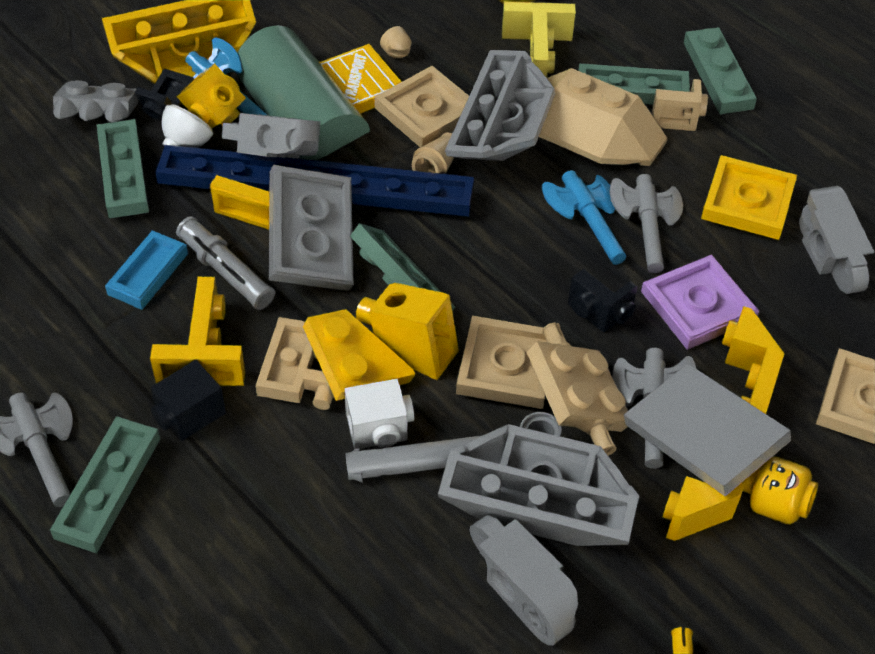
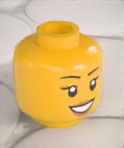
[743,456,818,524]

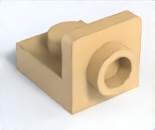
[651,79,708,131]

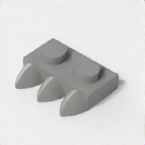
[53,81,138,122]

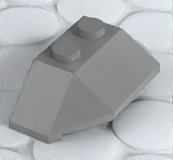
[445,50,555,161]
[438,424,639,546]

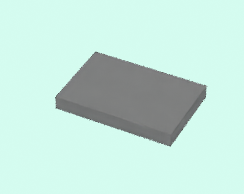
[269,165,354,291]
[624,364,791,496]

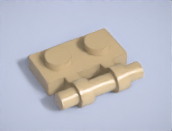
[256,317,334,410]

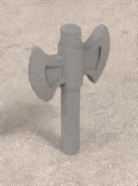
[610,174,683,273]
[612,348,696,469]
[0,393,73,507]

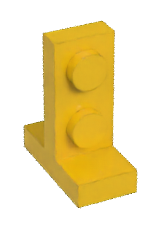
[150,277,245,386]

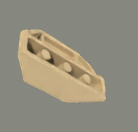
[539,68,667,166]

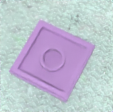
[641,254,759,350]

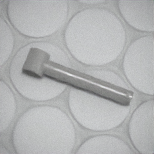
[345,412,562,483]

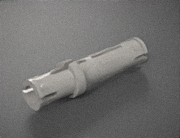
[176,216,275,310]

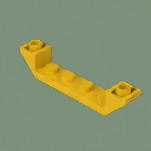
[663,306,784,541]

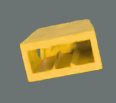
[356,283,459,380]

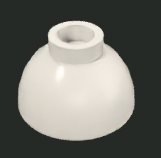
[162,104,213,148]

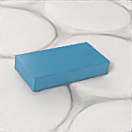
[105,230,188,310]

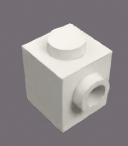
[344,379,414,450]

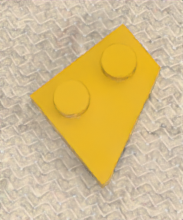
[303,309,415,401]

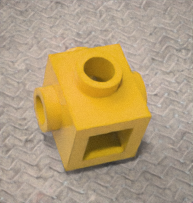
[176,64,246,128]

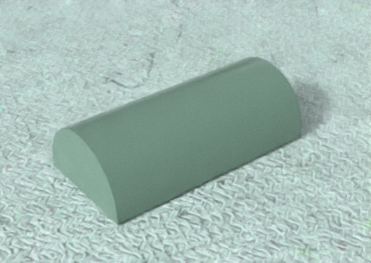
[236,25,370,161]

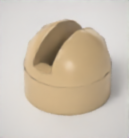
[380,26,412,59]

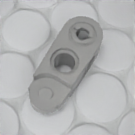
[222,113,321,158]
[799,186,874,294]
[469,515,578,646]

